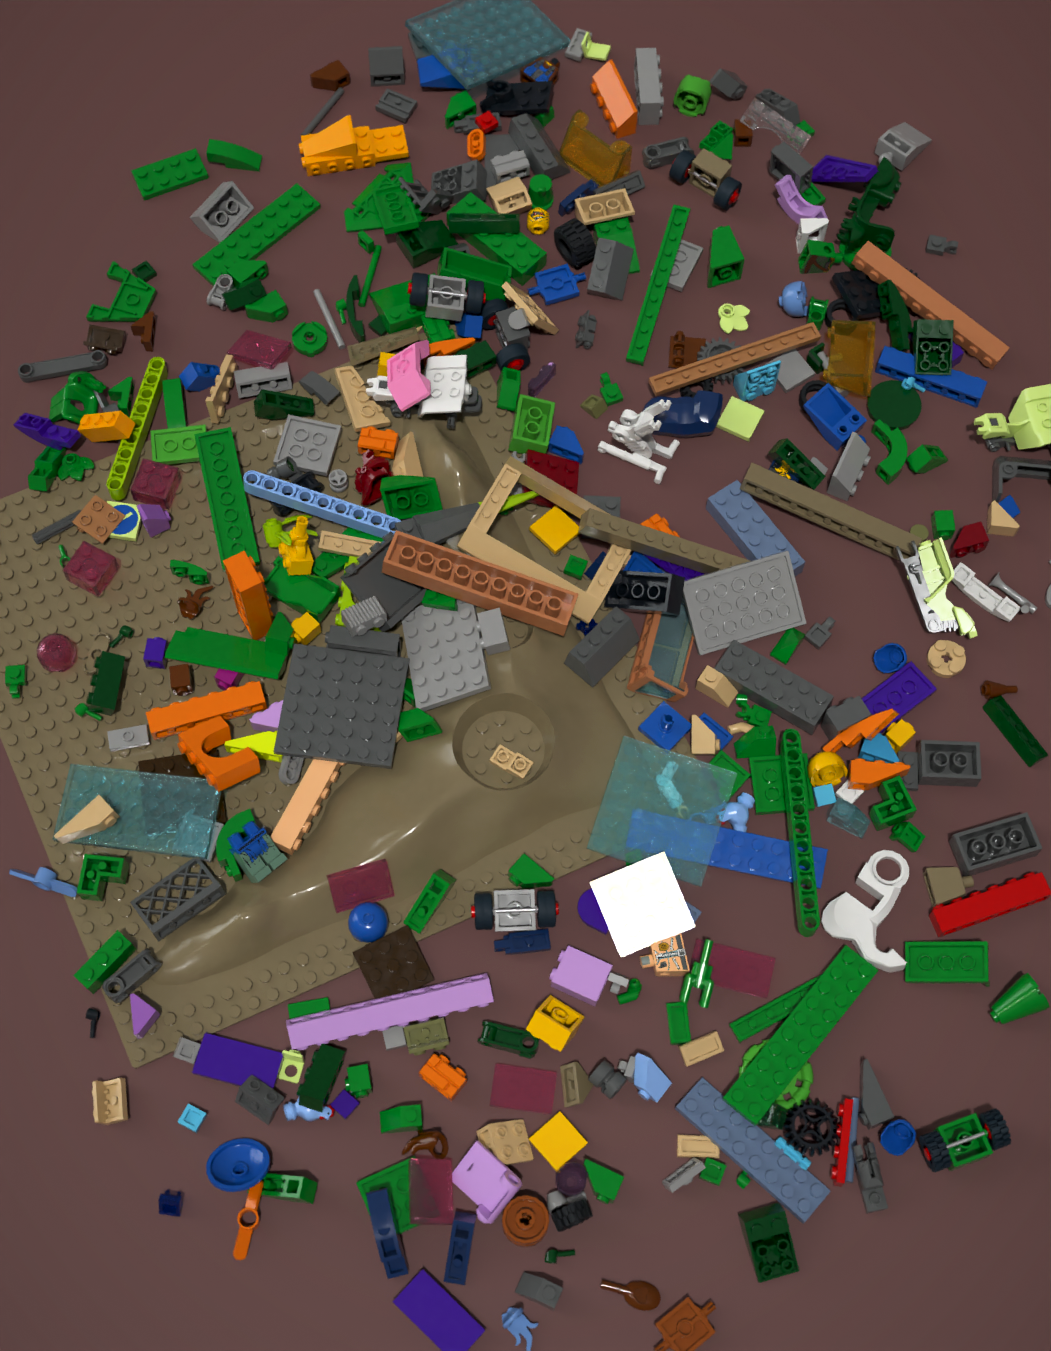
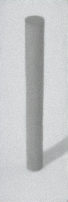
[313,289,346,349]

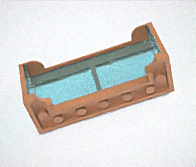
[627,594,694,702]

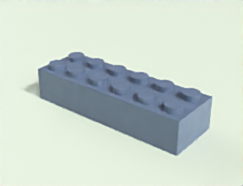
[706,480,805,576]

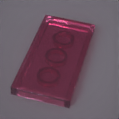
[689,939,776,999]

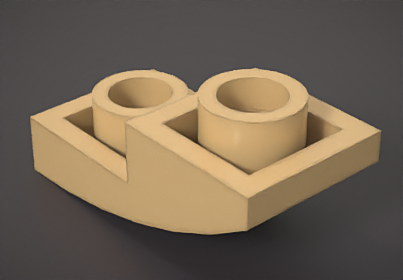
[489,744,534,779]

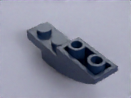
[366,1188,409,1279]

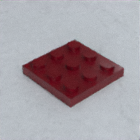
[522,449,579,512]

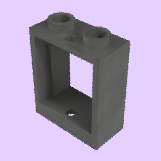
[769,141,813,195]

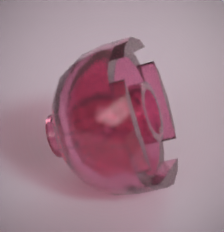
[36,633,76,672]

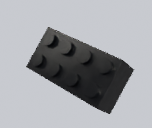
[604,570,685,615]

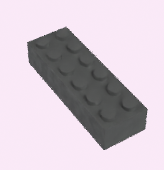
[714,640,834,735]

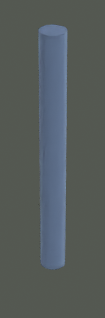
[845,1097,859,1183]

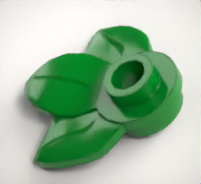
[58,453,95,481]

